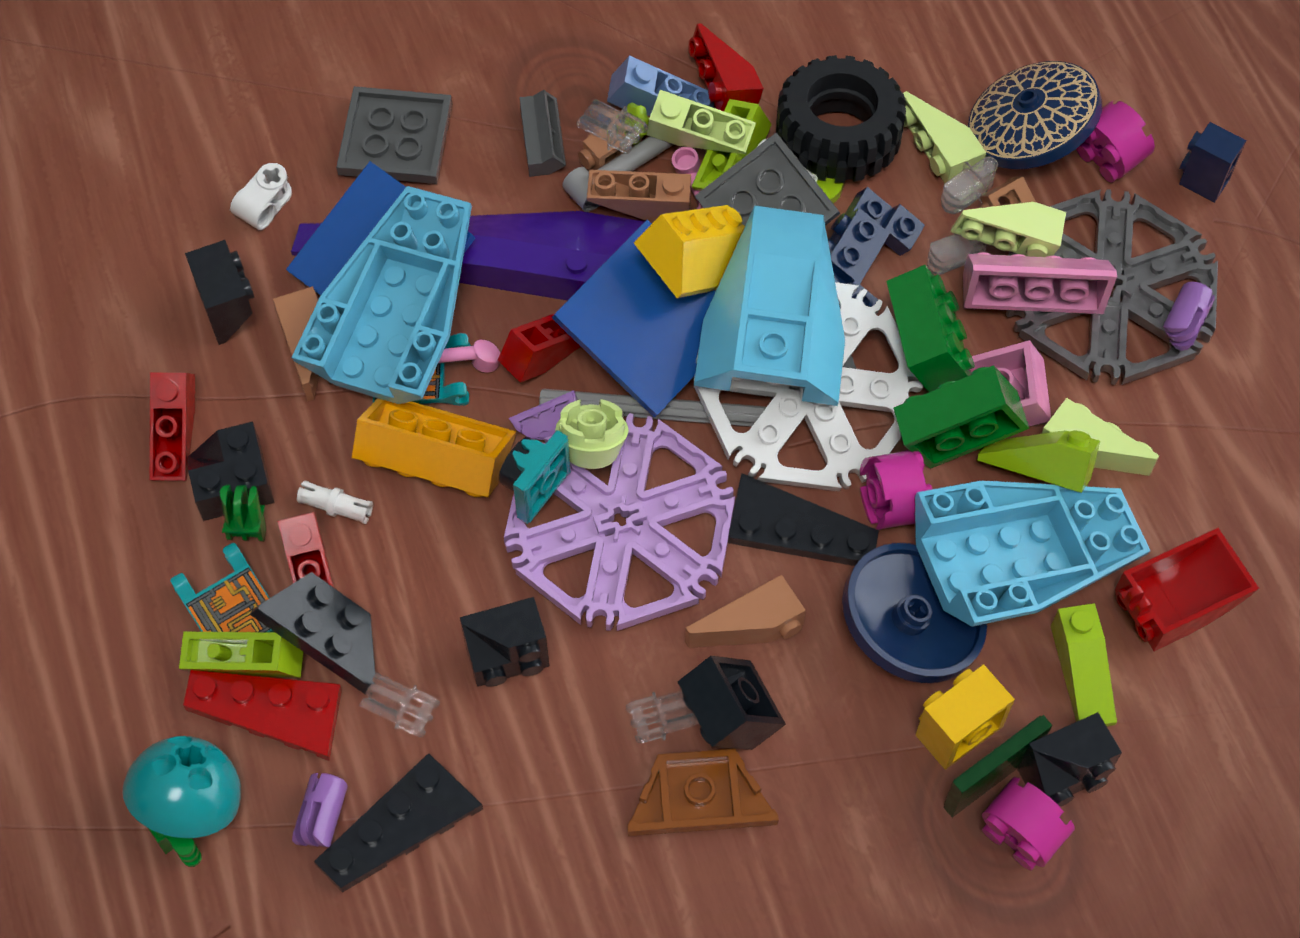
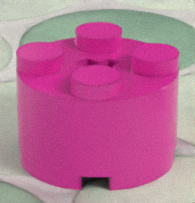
[1077,101,1155,183]
[860,451,932,530]
[982,777,1075,871]

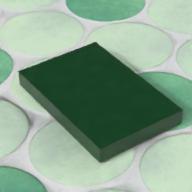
[943,715,1053,818]

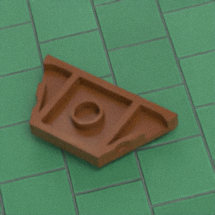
[627,749,779,836]

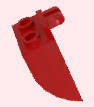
[1115,527,1260,651]

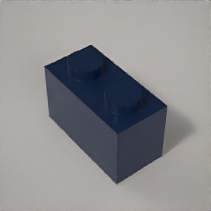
[1179,122,1247,203]

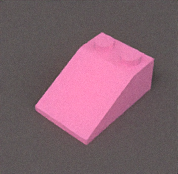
[970,340,1051,426]

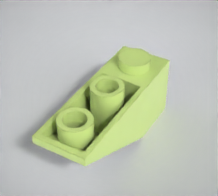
[647,90,756,154]
[903,91,986,186]
[951,202,1066,257]
[1042,398,1159,476]

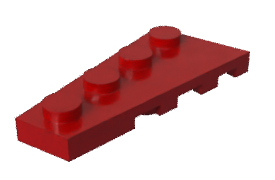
[183,670,342,761]

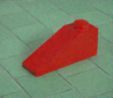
[498,313,581,383]

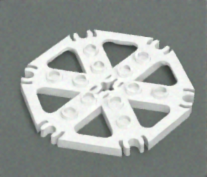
[694,282,923,492]

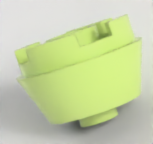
[555,399,629,469]

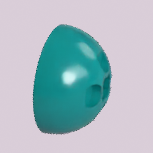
[122,736,241,838]

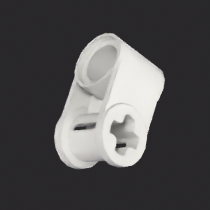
[230,163,292,230]

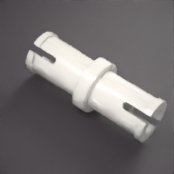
[297,480,373,524]

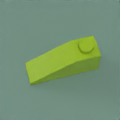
[691,99,772,191]
[977,430,1100,493]
[1051,603,1117,726]
[179,631,303,678]

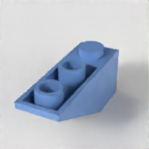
[607,55,714,116]

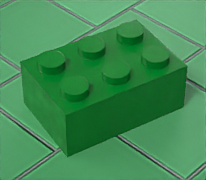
[886,265,975,392]
[893,365,1030,469]

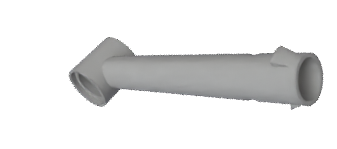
[562,136,674,212]

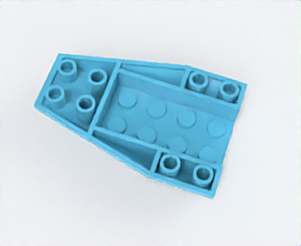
[291,186,472,404]
[694,205,845,406]
[915,480,1151,626]

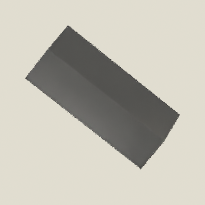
[519,90,566,177]

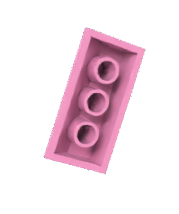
[963,252,1117,314]

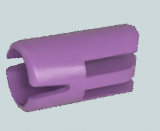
[1163,282,1215,351]
[292,773,348,847]

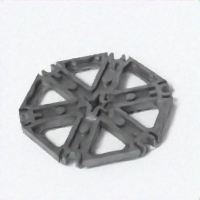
[1006,189,1218,385]

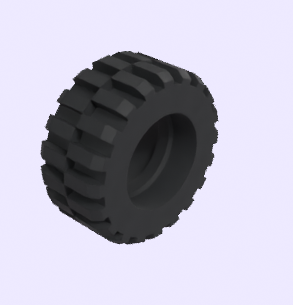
[776,55,906,183]

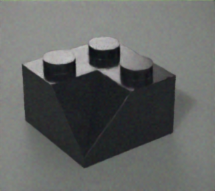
[185,240,255,345]
[188,421,274,521]
[460,597,550,687]
[677,656,786,750]
[1017,712,1122,807]

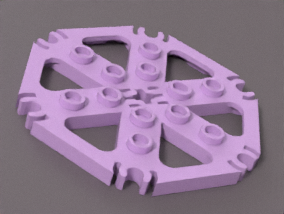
[504,413,735,631]

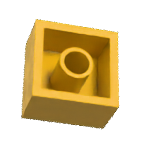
[916,664,1015,770]

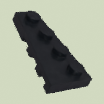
[728,473,879,566]
[314,753,483,893]

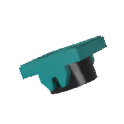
[498,430,571,524]

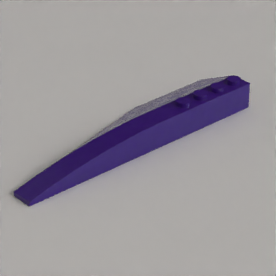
[291,211,645,301]

